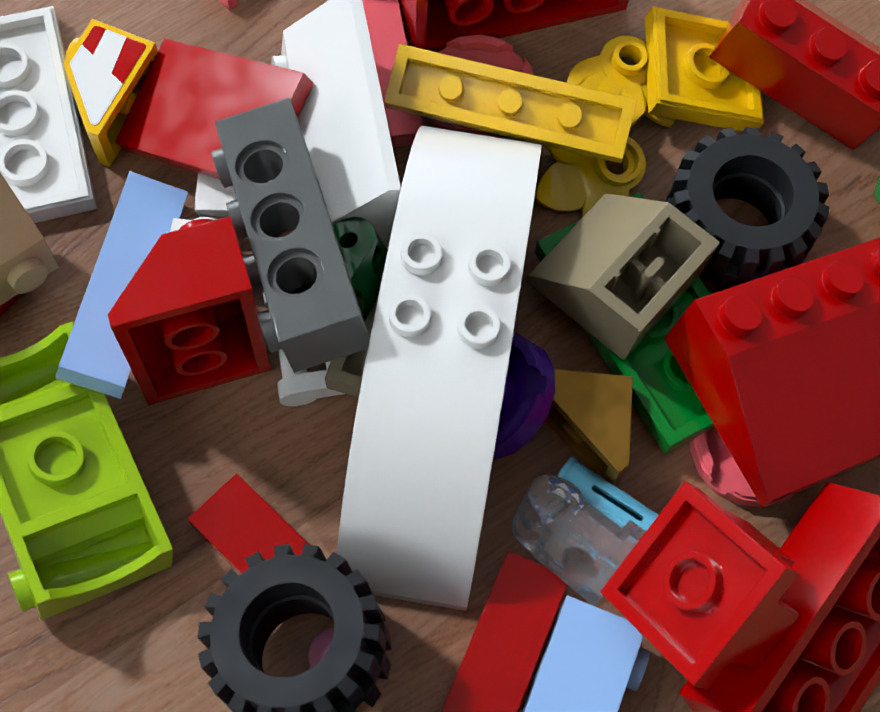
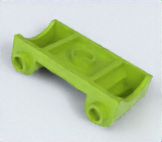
[0,321,173,620]

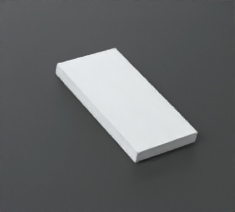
[0,6,98,223]

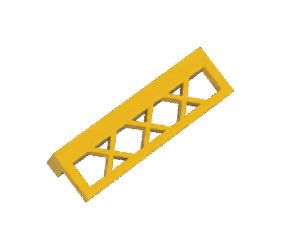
[384,44,638,163]

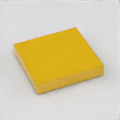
[645,6,764,132]

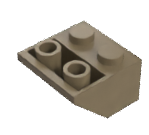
[526,193,720,360]

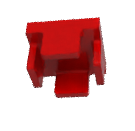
[600,481,799,690]

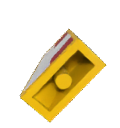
[63,19,158,167]

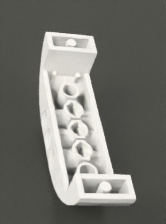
[337,126,541,611]

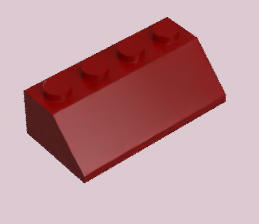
[679,482,880,712]

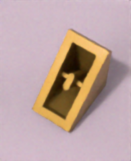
[545,369,633,486]

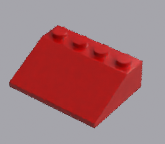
[664,237,880,507]

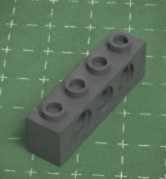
[211,97,370,373]

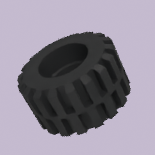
[665,127,830,292]
[197,544,392,712]

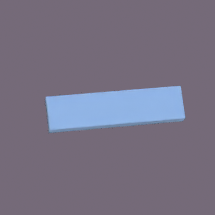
[55,171,188,399]

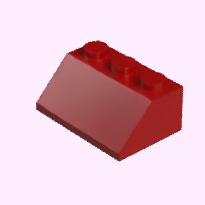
[709,0,880,150]
[107,216,271,405]

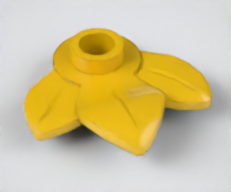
[566,35,676,128]
[535,137,646,217]

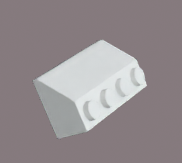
[271,0,401,248]

